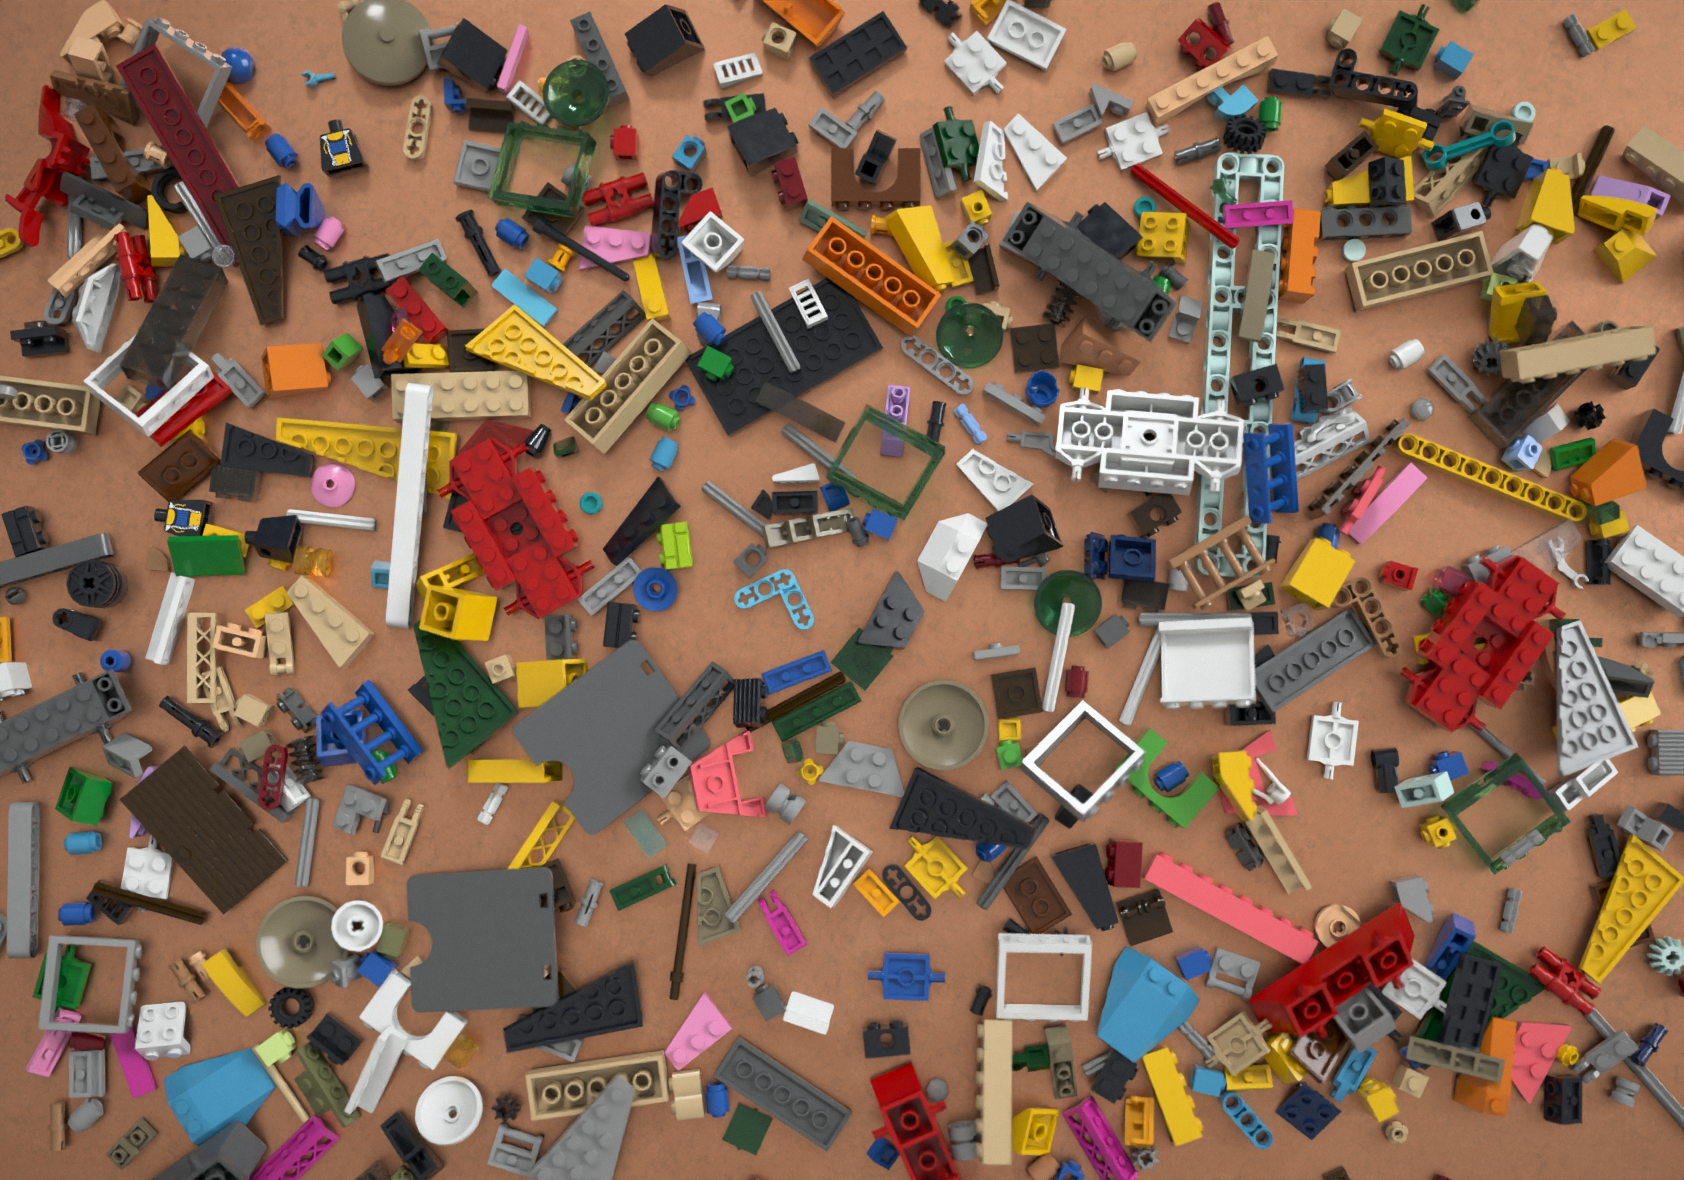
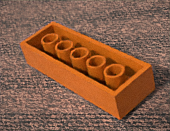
[802,216,942,337]

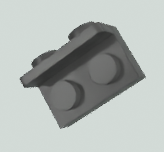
[544,614,578,660]

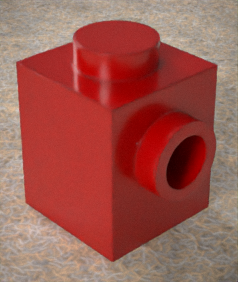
[610,125,639,161]

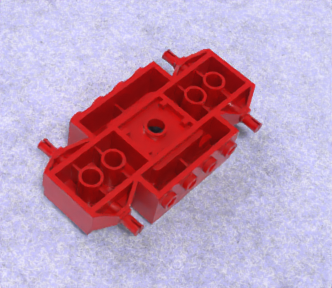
[437,438,595,619]
[1399,555,1566,733]

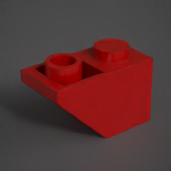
[678,187,723,233]

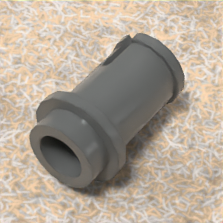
[1159,263,1188,290]
[845,517,869,547]

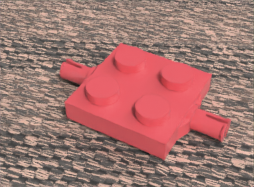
[1339,465,1386,535]

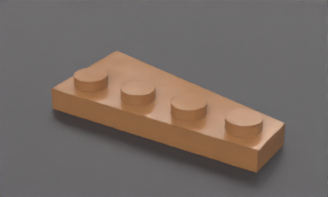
[50,70,138,125]

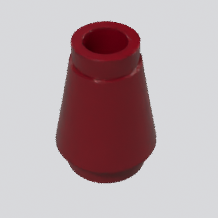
[69,1031,106,1051]

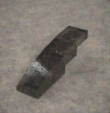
[755,382,845,443]

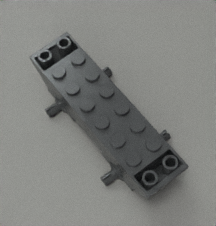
[1002,202,1177,342]
[0,669,132,784]
[151,1119,267,1180]

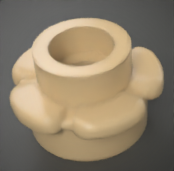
[1385,1122,1408,1144]

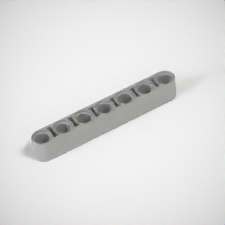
[7,802,40,959]

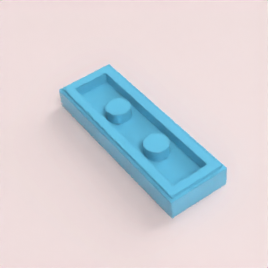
[491,268,558,327]

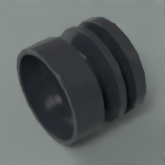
[66,560,128,609]

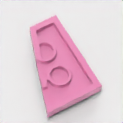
[579,226,651,271]
[665,992,732,1071]

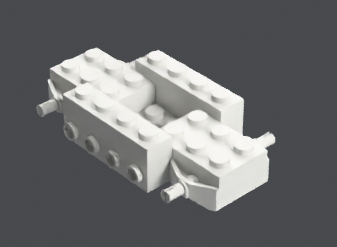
[1055,388,1244,495]

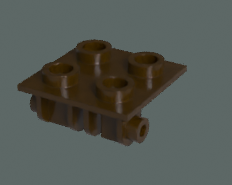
[1116,889,1173,946]

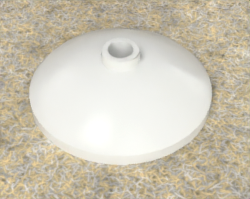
[415,1076,483,1146]

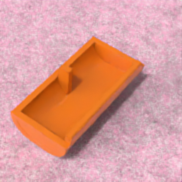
[762,0,845,47]

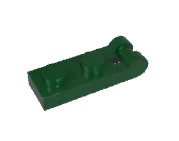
[609,864,676,911]

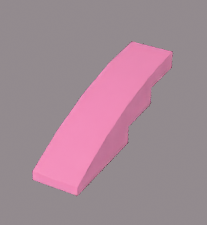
[1348,462,1427,545]

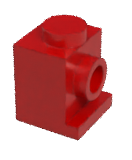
[1379,561,1419,591]

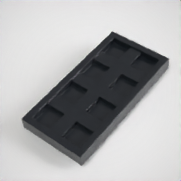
[809,11,907,97]
[1437,952,1502,1052]

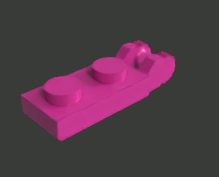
[1480,761,1546,800]
[757,890,807,956]

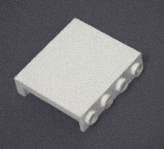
[1159,618,1256,710]

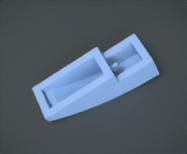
[677,235,713,304]

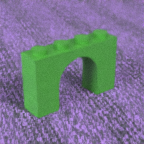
[1113,728,1220,829]

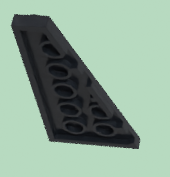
[889,767,1038,850]
[503,960,643,1053]

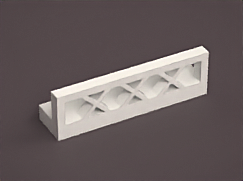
[1294,411,1371,480]
[145,572,195,665]
[344,1026,409,1114]

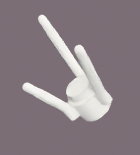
[1252,758,1291,805]

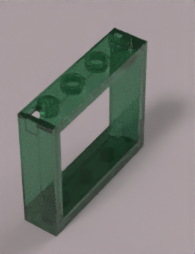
[488,121,597,218]
[826,404,945,520]
[1441,753,1571,875]

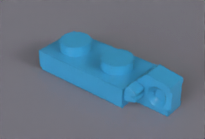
[1330,1046,1377,1103]

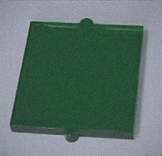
[722,1103,773,1155]

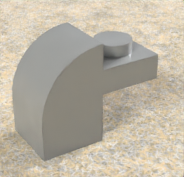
[1617,805,1674,852]

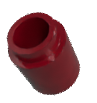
[1065,665,1089,698]

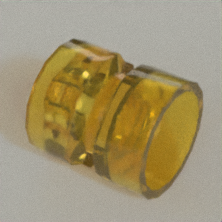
[293,546,333,577]

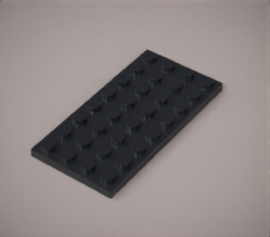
[685,278,883,437]

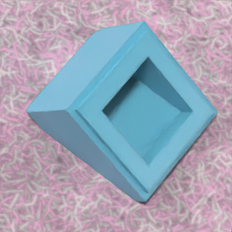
[371,561,391,589]

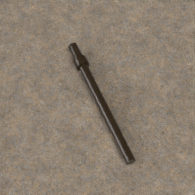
[669,863,697,1000]

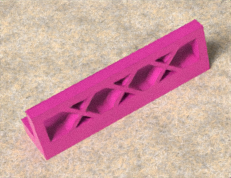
[1062,1096,1139,1180]
[249,1114,339,1180]

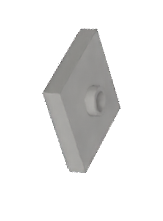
[453,140,508,194]

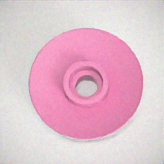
[310,463,356,507]

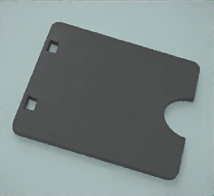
[512,640,710,835]
[407,867,559,1013]

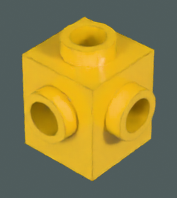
[1419,814,1457,849]

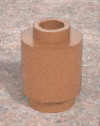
[1026,1153,1061,1180]

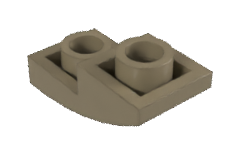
[106,1118,158,1170]

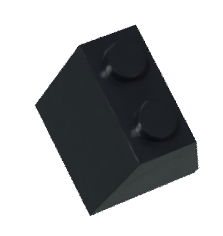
[624,4,705,75]
[437,18,508,92]
[727,108,799,177]
[1077,202,1143,260]
[985,495,1064,563]

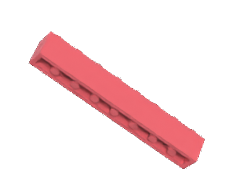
[1141,852,1319,964]

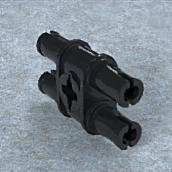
[323,253,397,305]

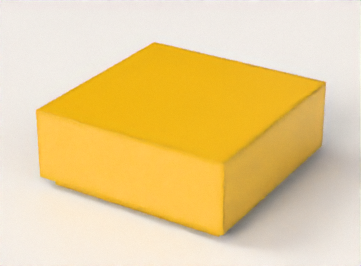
[997,718,1021,742]

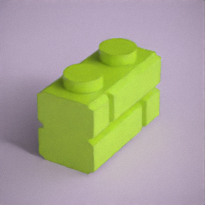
[657,522,693,571]

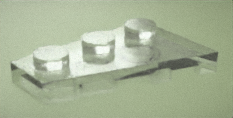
[1511,518,1582,575]

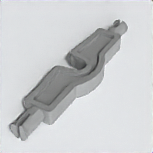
[1006,431,1056,457]

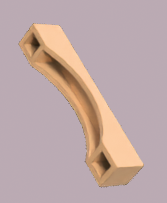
[1146,36,1278,126]

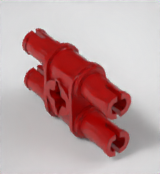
[581,172,654,226]
[114,232,159,303]
[1528,946,1601,1016]

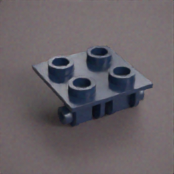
[1084,532,1108,580]
[1275,1081,1341,1140]

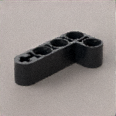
[1330,48,1419,109]
[650,170,703,259]

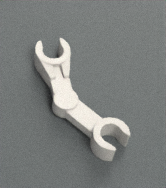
[1300,406,1355,443]
[1546,537,1589,589]

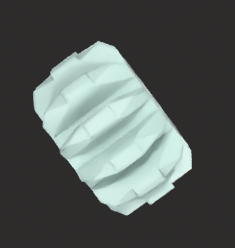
[1646,936,1684,976]

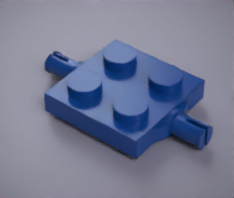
[868,952,945,1001]

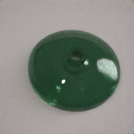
[543,60,610,127]
[936,303,1003,368]
[1034,570,1102,637]

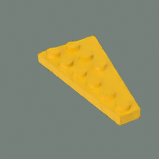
[465,304,607,400]
[1579,834,1684,984]

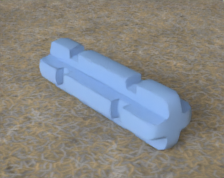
[954,404,987,444]

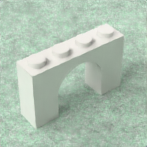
[359,969,469,1070]

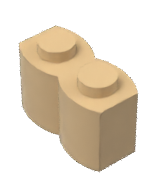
[669,1069,705,1120]

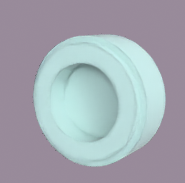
[1511,102,1535,122]
[1342,239,1366,262]

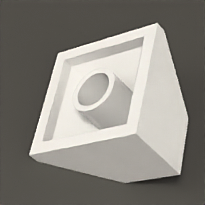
[681,211,745,273]

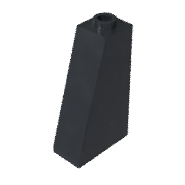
[356,293,423,378]
[1050,842,1119,931]

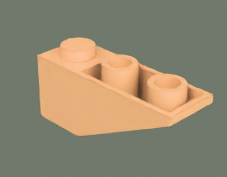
[60,0,125,64]

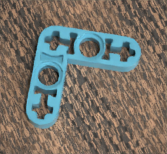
[734,569,814,630]

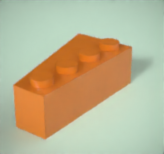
[1278,208,1321,304]

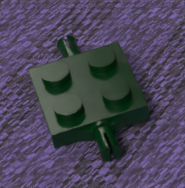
[1378,4,1439,76]
[932,106,979,182]

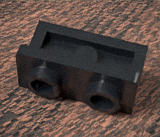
[1368,157,1406,207]
[1090,1049,1138,1104]

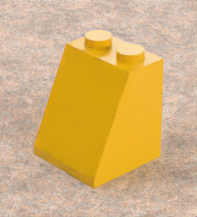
[1515,168,1575,244]
[1278,537,1356,610]
[419,584,498,641]
[516,659,587,708]

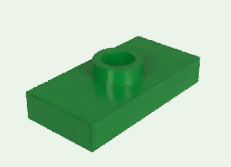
[1550,437,1596,471]

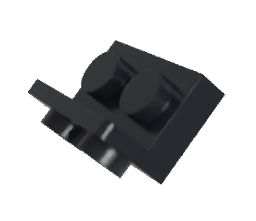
[10,325,68,357]
[306,1012,364,1066]
[1544,1075,1583,1125]

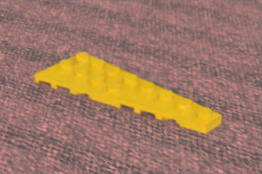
[276,417,457,499]

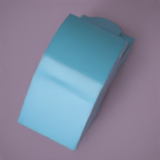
[1206,84,1258,122]

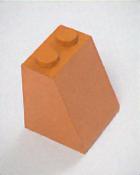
[261,343,331,400]
[1569,439,1647,506]

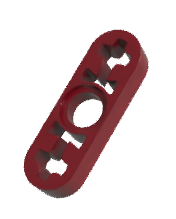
[258,744,288,810]

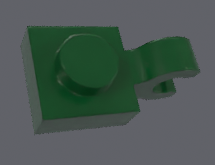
[1012,1044,1050,1072]

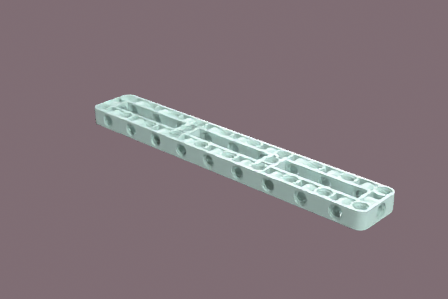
[1193,153,1284,579]

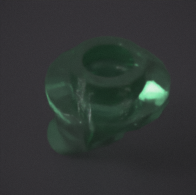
[1210,177,1238,205]

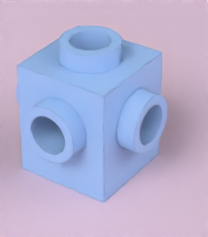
[1501,435,1543,472]

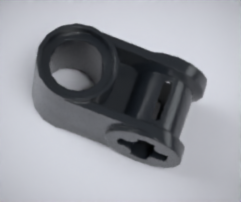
[52,608,102,642]

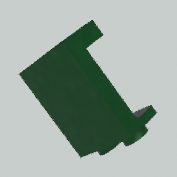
[419,253,478,308]

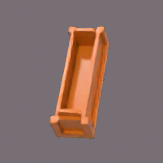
[205,81,271,142]

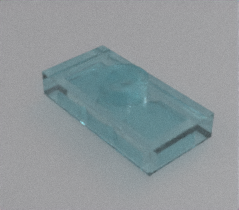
[623,808,668,858]

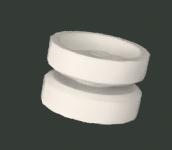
[331,900,383,951]

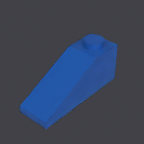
[1424,913,1476,980]

